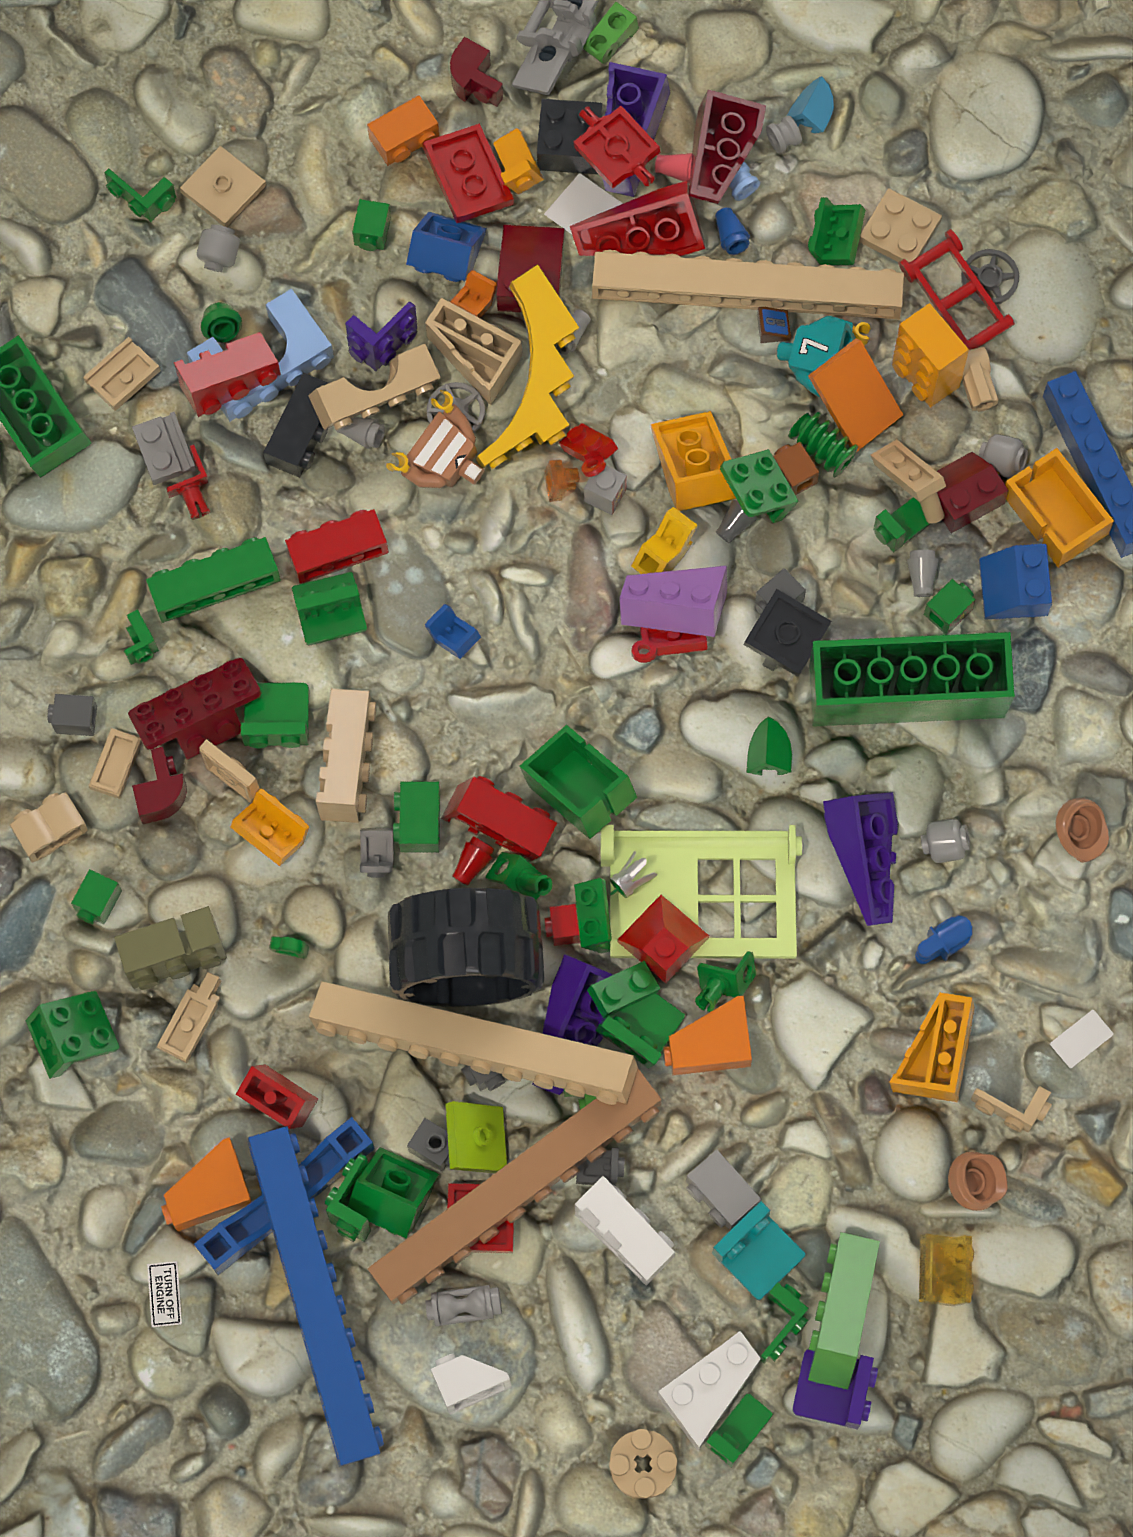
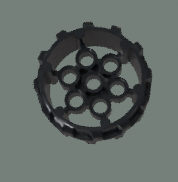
[388,888,544,1007]

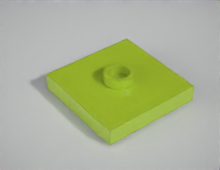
[446,1101,507,1174]

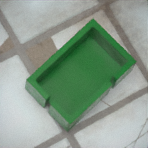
[519,724,637,839]

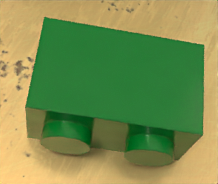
[393,781,441,853]

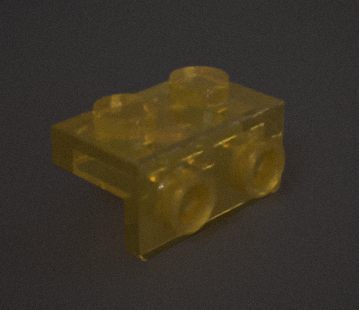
[919,1234,974,1307]

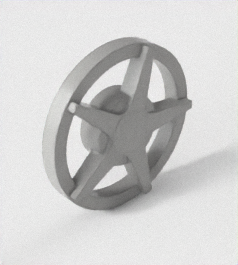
[427,382,485,433]

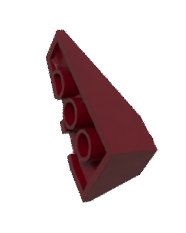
[689,89,766,204]

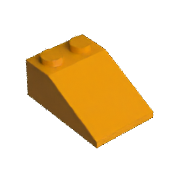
[651,411,736,511]

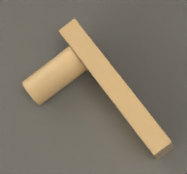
[871,439,946,523]

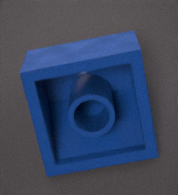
[406,212,487,282]
[979,544,1052,620]

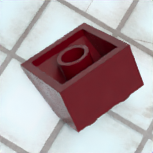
[937,452,1009,534]

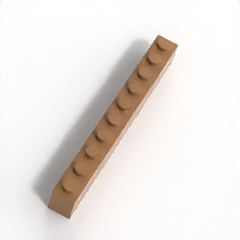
[367,1069,662,1305]

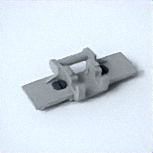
[512,0,599,95]

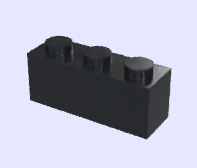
[263,373,328,478]

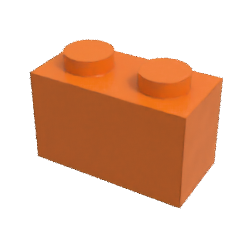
[367,95,439,166]

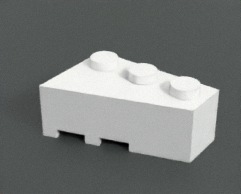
[575,1176,675,1286]
[658,1331,761,1451]

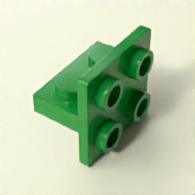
[292,572,367,646]

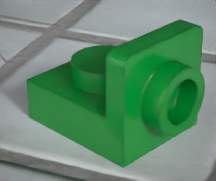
[124,609,159,665]

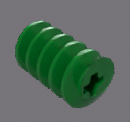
[788,411,858,478]

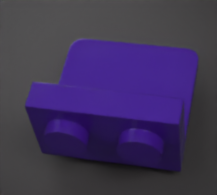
[345,301,418,371]
[792,1349,878,1430]

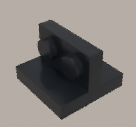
[743,589,832,677]

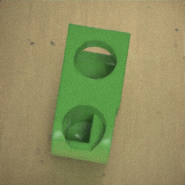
[583,2,639,64]

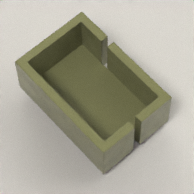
[114,906,227,990]

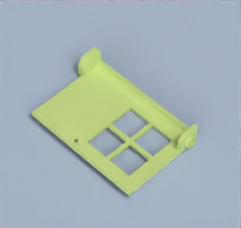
[601,825,802,959]

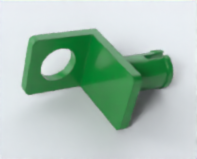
[485,852,553,901]
[695,951,756,1012]

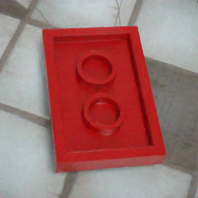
[423,123,514,223]

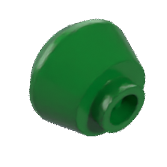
[200,302,242,343]

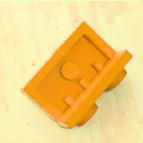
[230,788,309,866]

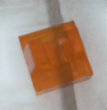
[544,460,580,502]

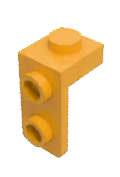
[493,128,544,195]

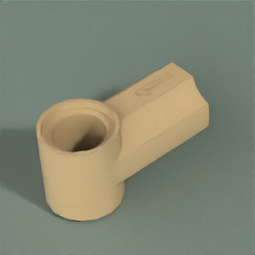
[961,347,999,412]

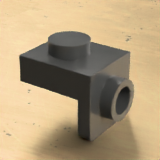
[360,828,394,878]
[576,1148,625,1186]

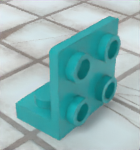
[712,1201,805,1301]

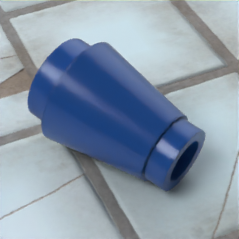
[715,207,750,255]

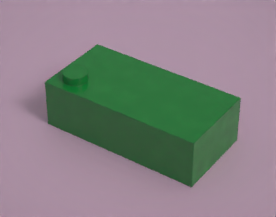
[0,335,92,478]

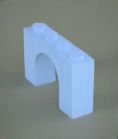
[187,288,334,422]

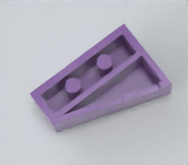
[620,566,727,637]

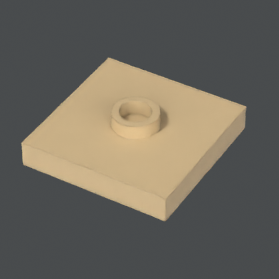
[180,146,267,227]
[199,739,260,803]

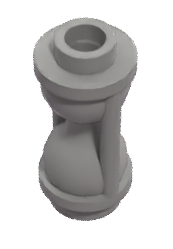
[425,1285,502,1326]

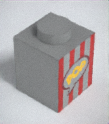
[584,466,627,515]

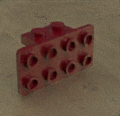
[128,658,262,760]

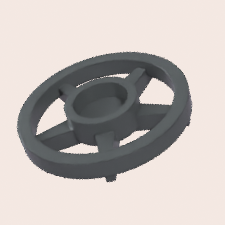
[961,249,1019,305]

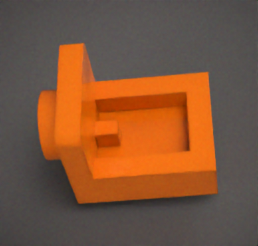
[450,270,497,318]

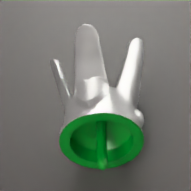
[610,851,657,898]

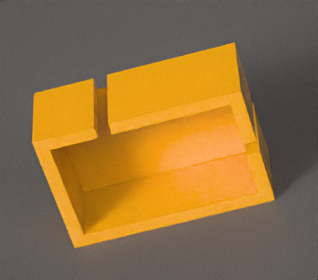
[892,303,969,408]
[1005,448,1114,568]

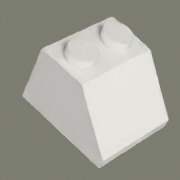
[431,1353,512,1415]

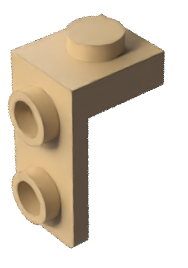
[971,1086,1052,1133]

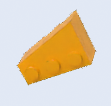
[889,992,975,1103]

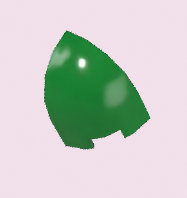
[746,716,792,776]

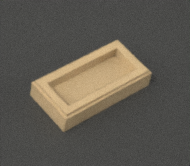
[89,728,142,799]

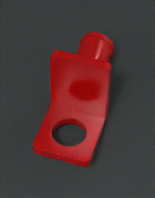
[166,444,210,520]

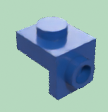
[425,604,481,659]

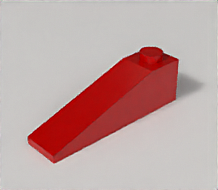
[570,181,705,256]

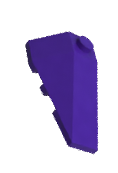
[823,792,898,926]
[532,954,614,1095]

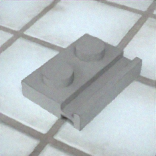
[132,412,196,485]

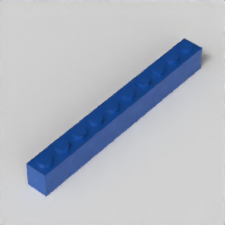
[247,1126,384,1467]

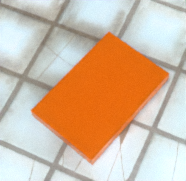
[808,339,903,452]

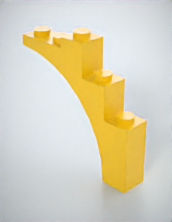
[475,265,579,469]

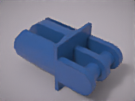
[915,915,972,964]

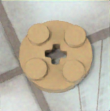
[609,1429,677,1499]

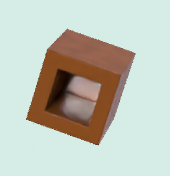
[773,442,819,495]

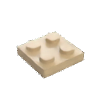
[859,188,942,263]

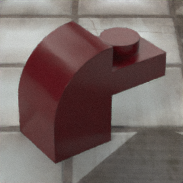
[450,37,503,107]
[132,747,187,825]

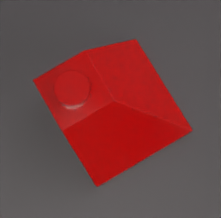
[617,895,710,983]

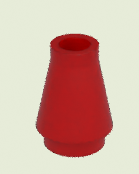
[452,836,495,886]

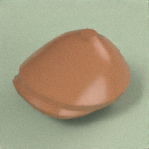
[1055,798,1109,863]
[948,1152,1007,1211]

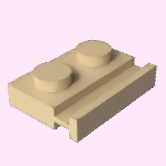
[83,337,160,411]

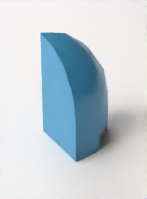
[787,76,834,133]

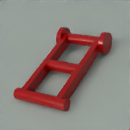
[898,229,1015,350]

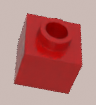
[544,904,580,946]

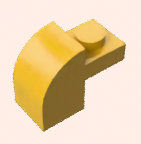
[631,507,698,574]

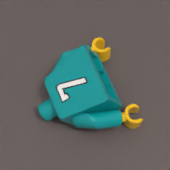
[777,316,871,398]

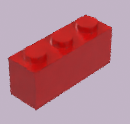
[285,509,389,584]

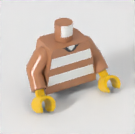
[386,390,484,488]

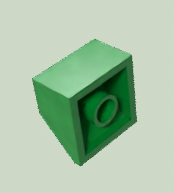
[348,1147,439,1239]

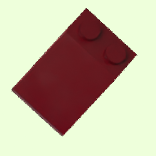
[496,225,565,313]

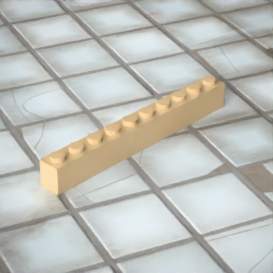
[592,250,904,320]
[309,981,638,1105]

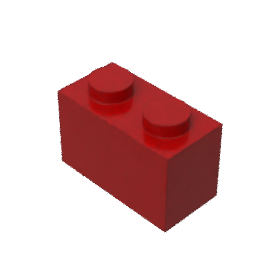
[236,1064,318,1129]

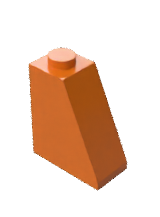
[663,996,752,1076]
[161,1137,252,1231]

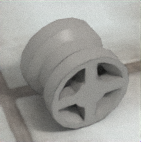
[766,115,802,154]

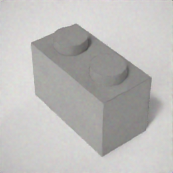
[686,1150,762,1230]

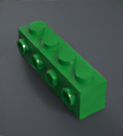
[146,537,281,623]

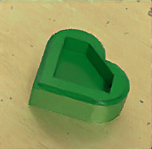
[269,936,309,959]

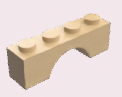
[308,344,441,430]

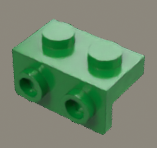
[808,197,866,265]
[574,878,612,954]

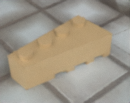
[316,688,376,823]

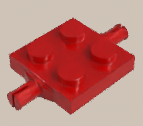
[573,106,661,189]

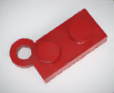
[559,423,618,477]
[631,627,708,663]

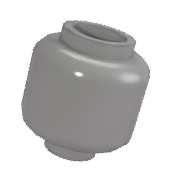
[197,224,240,272]
[979,434,1028,478]
[921,819,970,863]

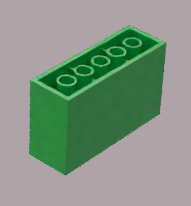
[809,632,1015,727]

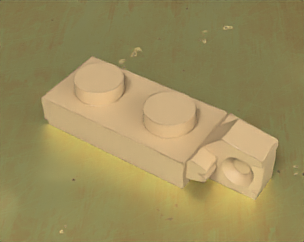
[157,972,222,1063]

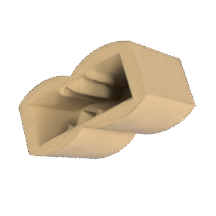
[10,792,88,863]

